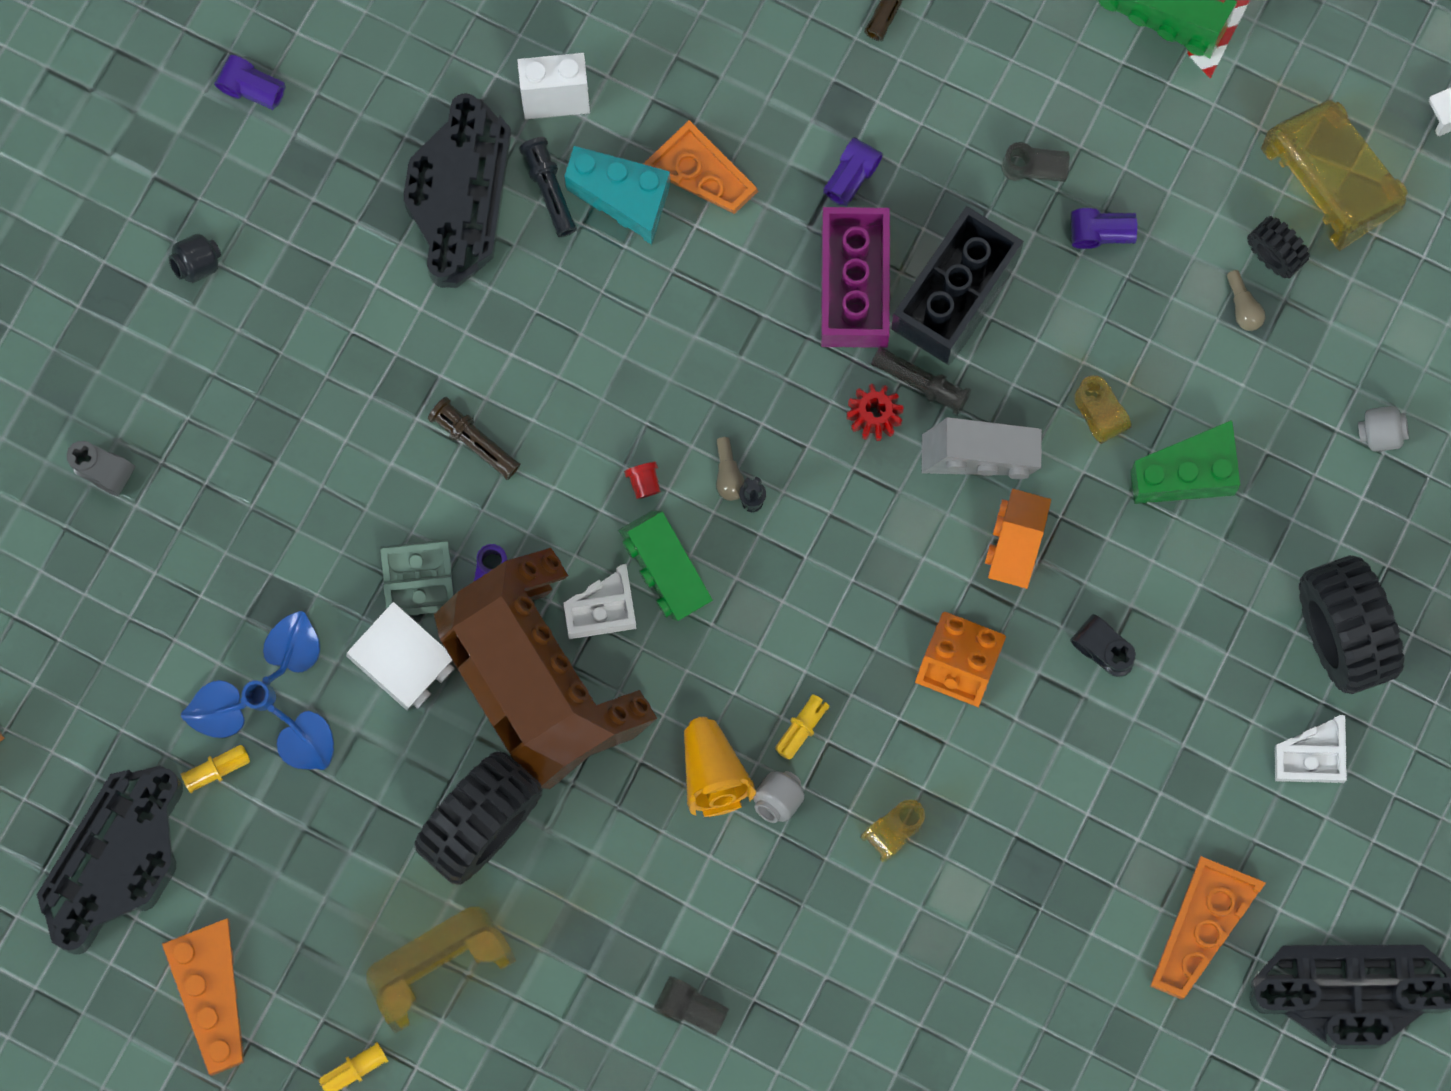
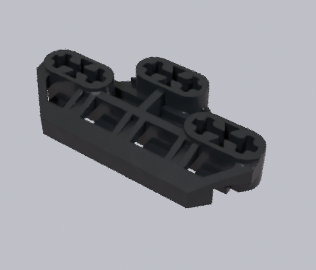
[404,93,511,288]
[37,765,183,955]
[1250,945,1451,1049]

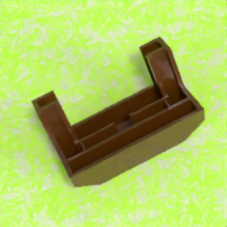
[434,548,658,789]

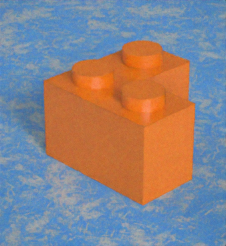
[985,488,1052,589]

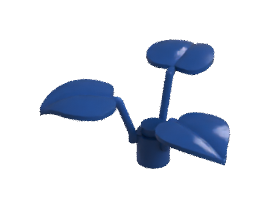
[181,611,334,770]

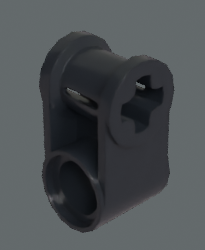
[1070,614,1136,677]

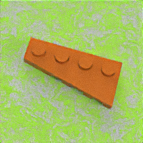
[162,918,244,1076]

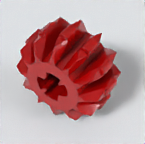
[846,383,904,442]

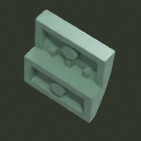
[380,539,454,615]

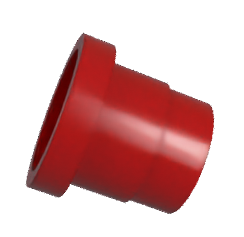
[624,461,661,499]

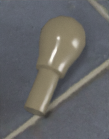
[1226,270,1266,331]
[716,437,745,501]

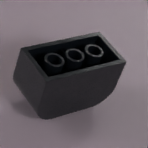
[891,206,1024,365]

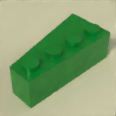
[1096,0,1237,59]

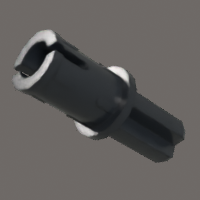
[739,477,766,513]

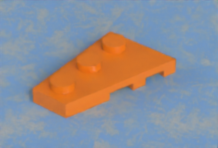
[643,120,758,214]

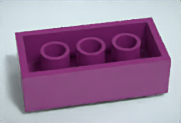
[821,207,890,348]

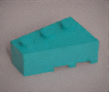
[565,146,670,245]

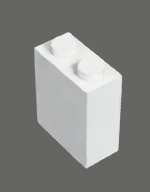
[517,53,590,119]
[346,602,454,711]

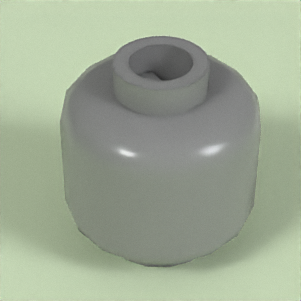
[1358,406,1409,452]
[753,771,804,823]

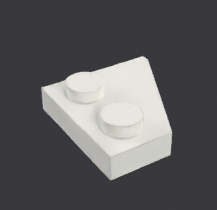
[563,564,637,639]
[1275,715,1347,783]

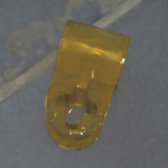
[1074,375,1132,444]
[860,799,925,863]

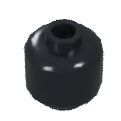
[168,234,221,283]

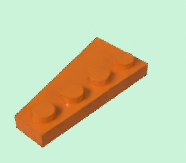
[1150,856,1266,1000]

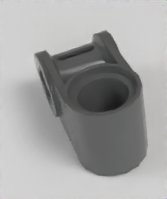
[66,441,135,497]

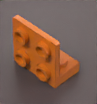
[915,612,1006,708]

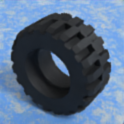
[1299,555,1405,694]
[414,751,543,885]

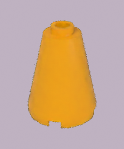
[684,717,756,817]

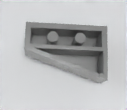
[922,417,1042,479]

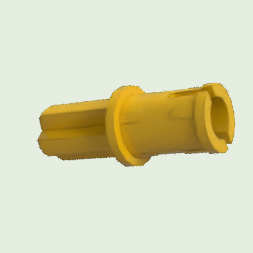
[775,694,830,760]
[181,745,250,794]
[319,1042,388,1091]

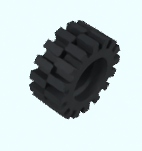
[1247,216,1310,279]

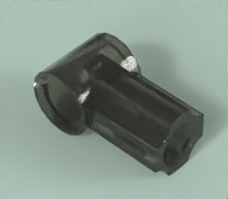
[1001,142,1070,182]
[653,976,729,1037]

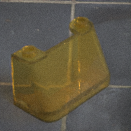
[1261,99,1407,251]
[366,906,516,1033]

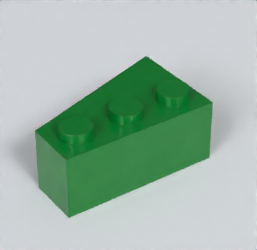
[1130,420,1241,504]
[618,510,713,621]

